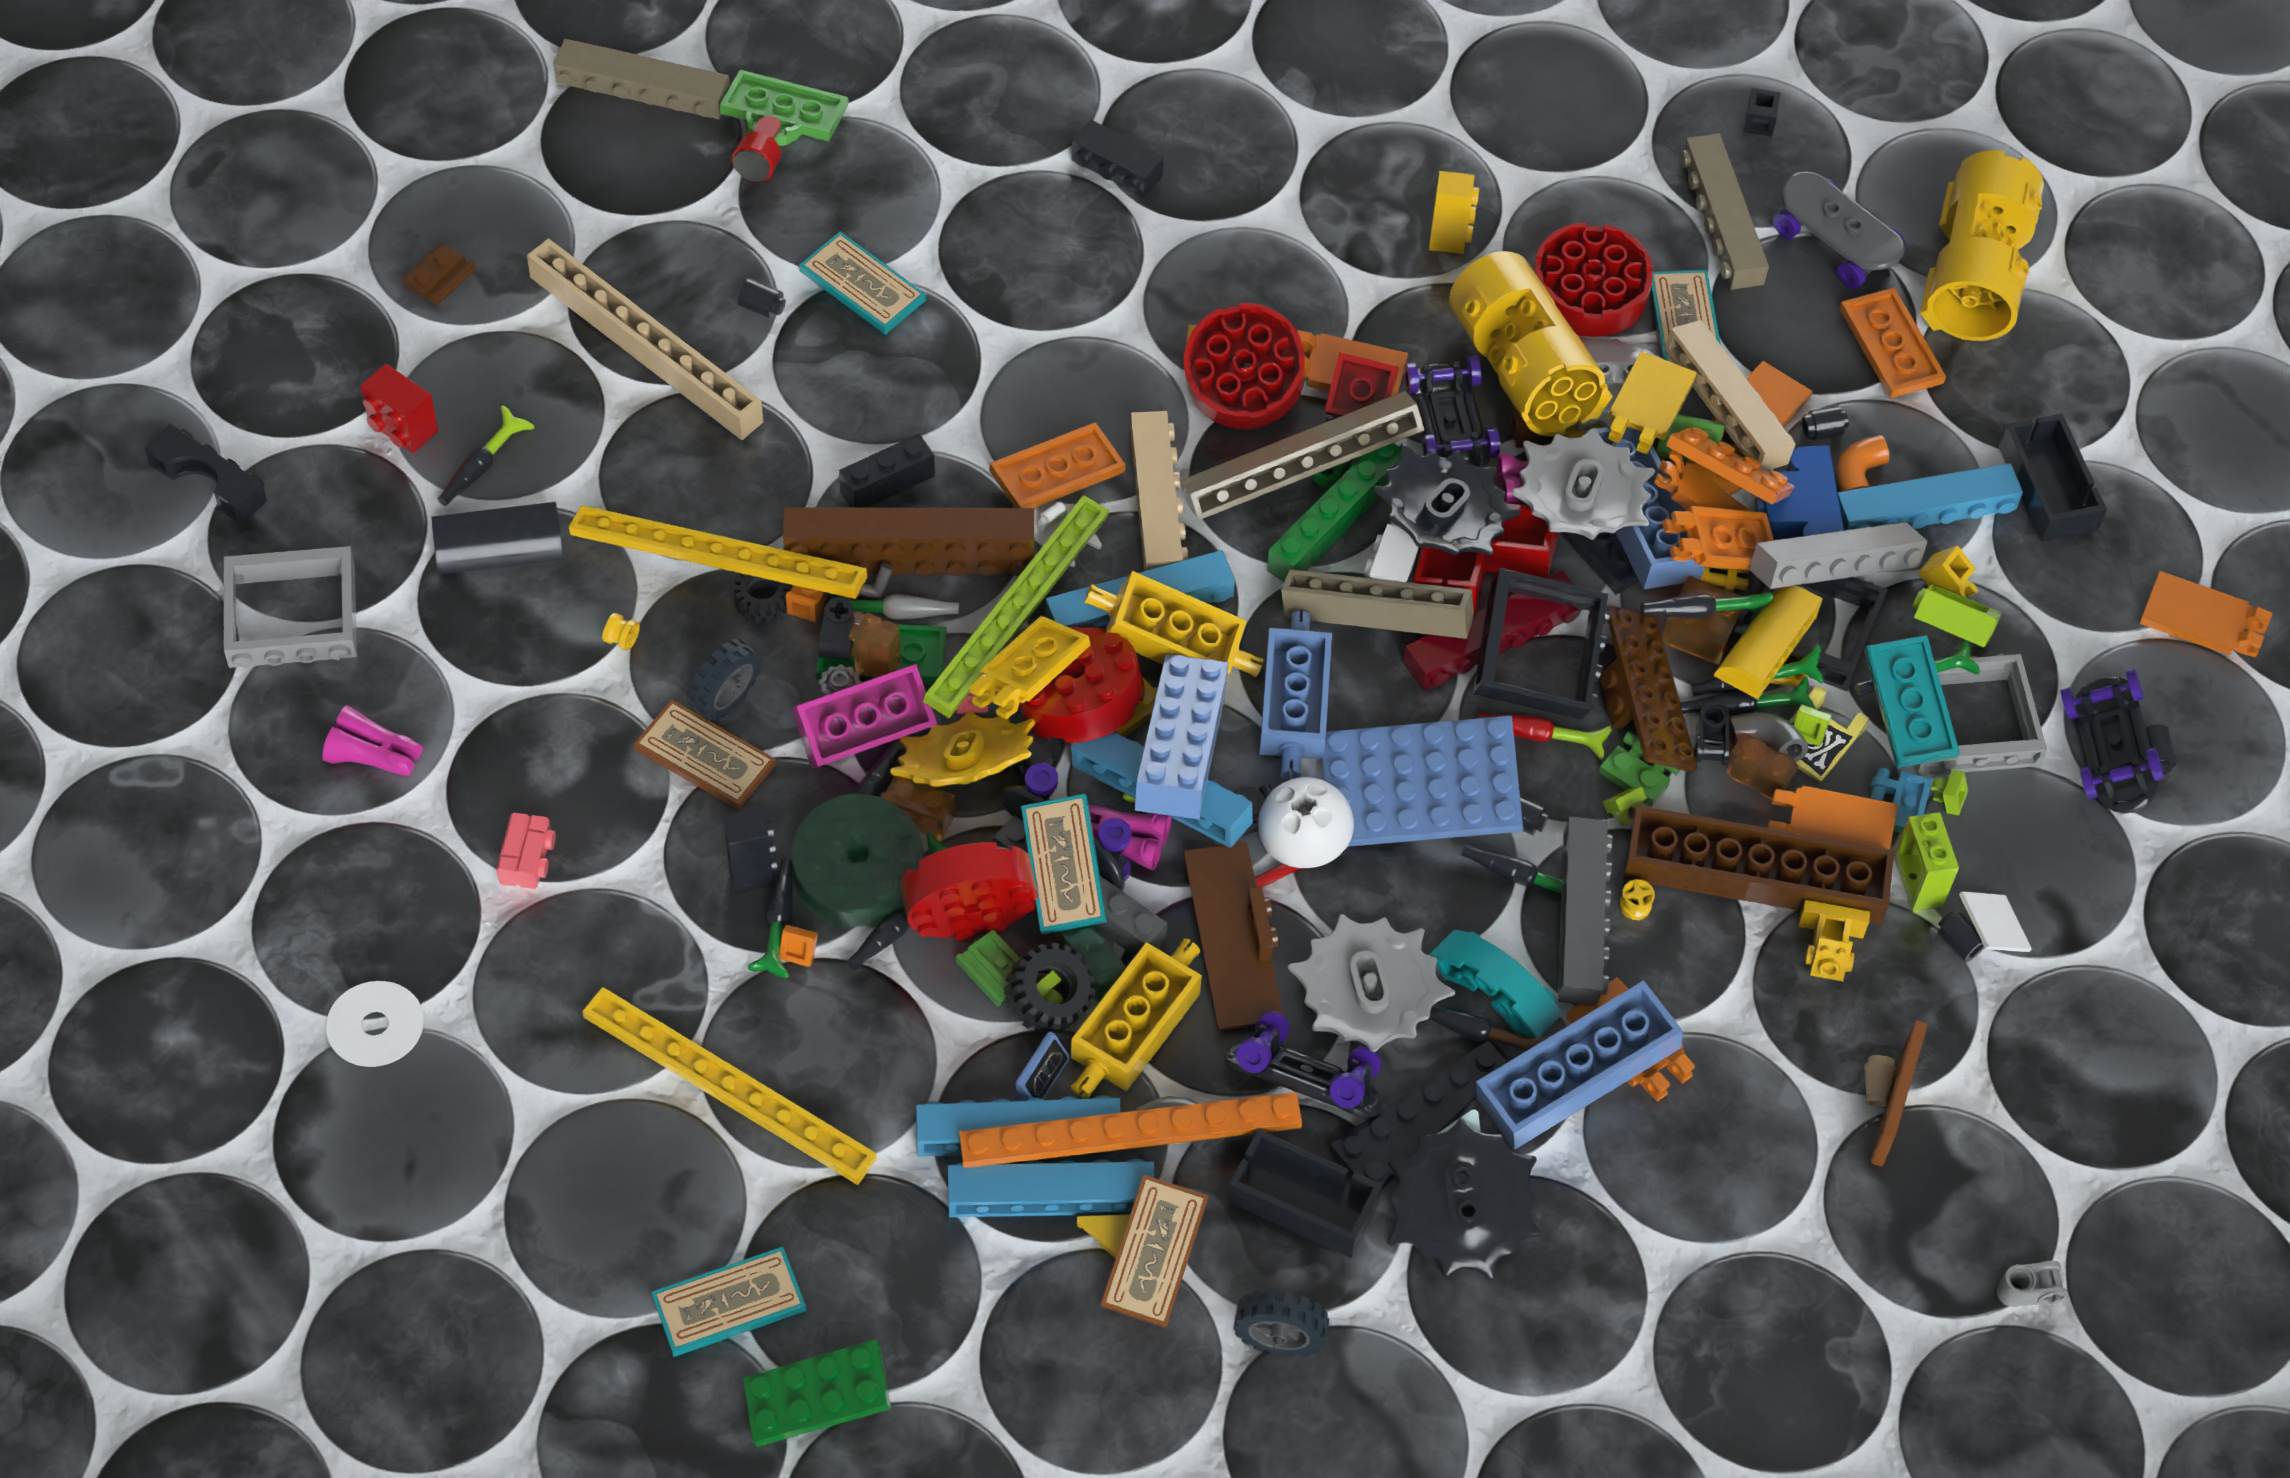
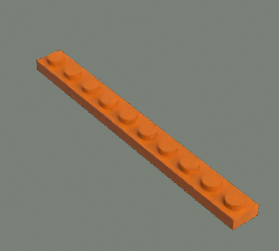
[959,1092,1302,1168]

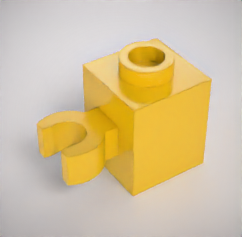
[1918,545,1978,598]

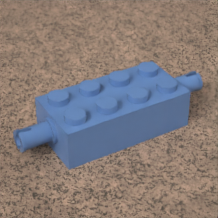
[1259,611,1332,781]

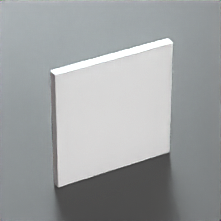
[1959,892,2032,952]

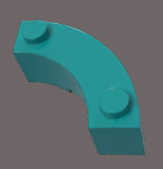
[1429,929,1563,1038]

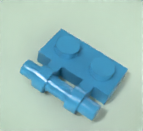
[1870,768,1932,834]

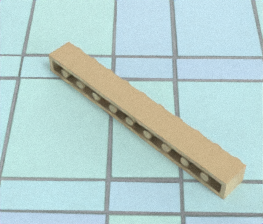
[527,238,763,440]

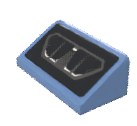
[1016,1031,1069,1101]

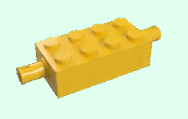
[1084,571,1264,677]
[1071,939,1202,1099]

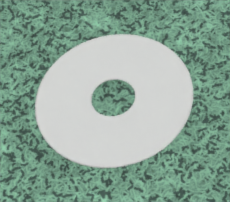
[326,981,424,1067]

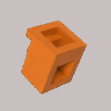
[786,585,829,623]

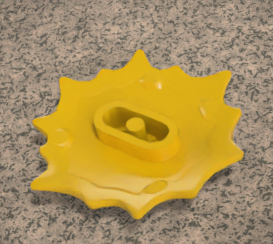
[890,711,1035,787]

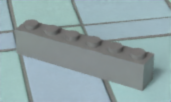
[1749,522,1928,589]

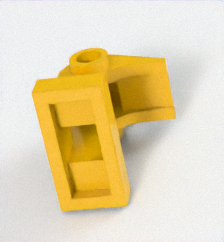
[1798,900,1870,981]

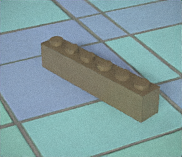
[553,39,730,120]
[1680,133,1769,290]
[1281,569,1474,639]

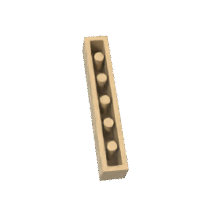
[1665,320,1795,471]
[1130,411,1188,571]

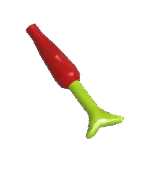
[1477,712,1611,760]

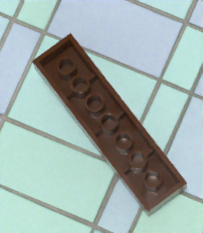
[783,507,1034,576]
[1623,805,1894,925]

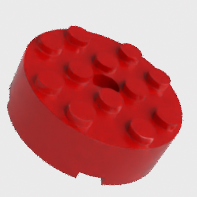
[1533,222,1653,337]
[1184,303,1306,429]
[1019,627,1145,743]
[900,842,1038,942]

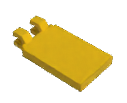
[1608,351,1697,454]
[969,616,1091,719]

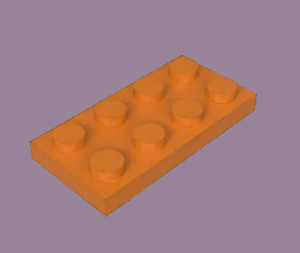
[1839,287,1946,399]
[989,422,1126,508]
[1666,427,1794,504]

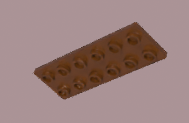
[1599,605,1698,772]
[1184,842,1283,1031]

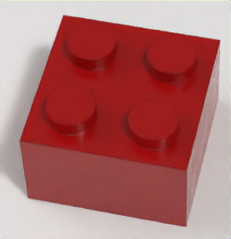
[1325,352,1399,417]
[360,364,438,454]

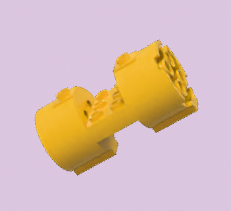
[1920,150,2044,341]
[1449,251,1613,436]

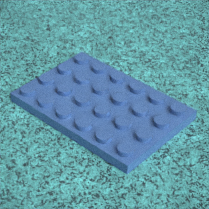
[1323,716,1523,847]

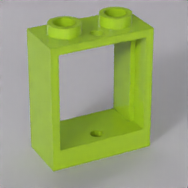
[1912,583,2002,647]
[1894,812,1959,912]

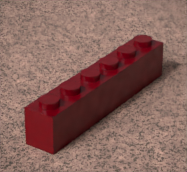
[1403,571,1581,691]

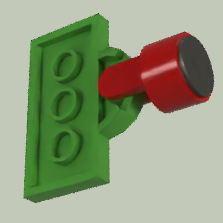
[720,70,848,182]

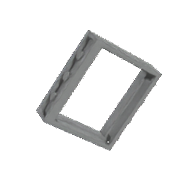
[224,546,357,668]
[1914,654,2047,776]

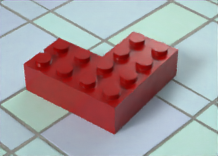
[1413,503,1558,614]

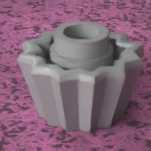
[817,664,862,696]

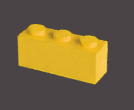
[1429,171,1479,254]

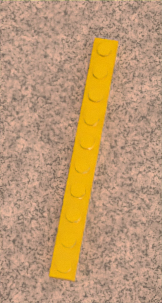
[569,505,868,599]
[582,987,877,1185]

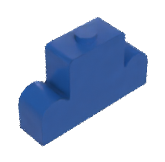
[1755,446,1844,539]

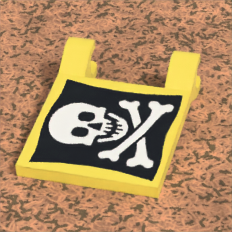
[1768,685,1869,783]

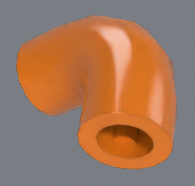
[1834,435,1889,492]

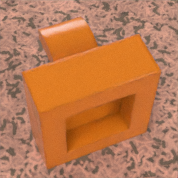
[779,925,818,967]

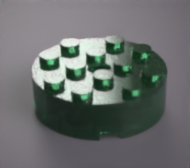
[792,794,924,929]

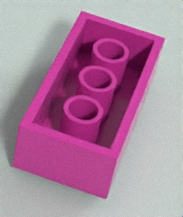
[790,664,937,768]

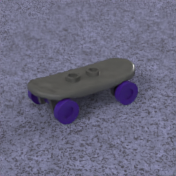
[1773,171,1906,289]

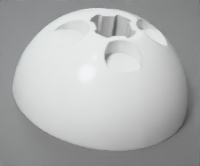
[1258,777,1354,868]

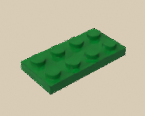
[743,1339,891,1447]

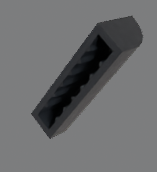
[431,501,564,575]

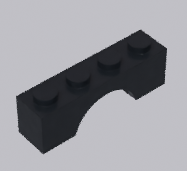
[144,424,267,525]

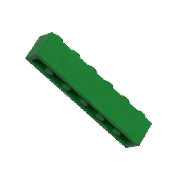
[1267,443,1400,582]

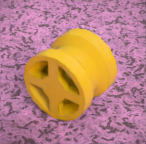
[602,613,640,651]
[1619,879,1655,920]

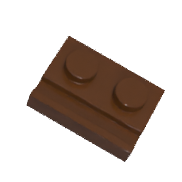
[402,242,476,307]

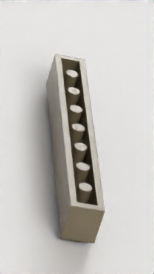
[1180,391,1424,520]

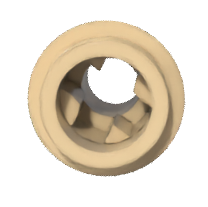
[1864,1055,1898,1107]

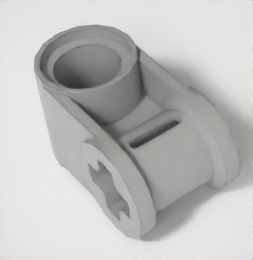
[1997,1261,2069,1307]

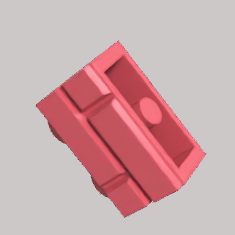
[496,813,556,889]

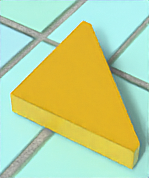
[1077,1215,1130,1259]

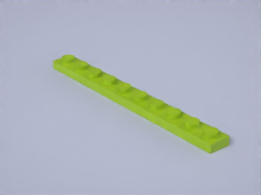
[923,495,1110,718]

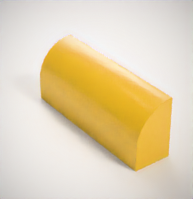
[1714,586,1823,699]

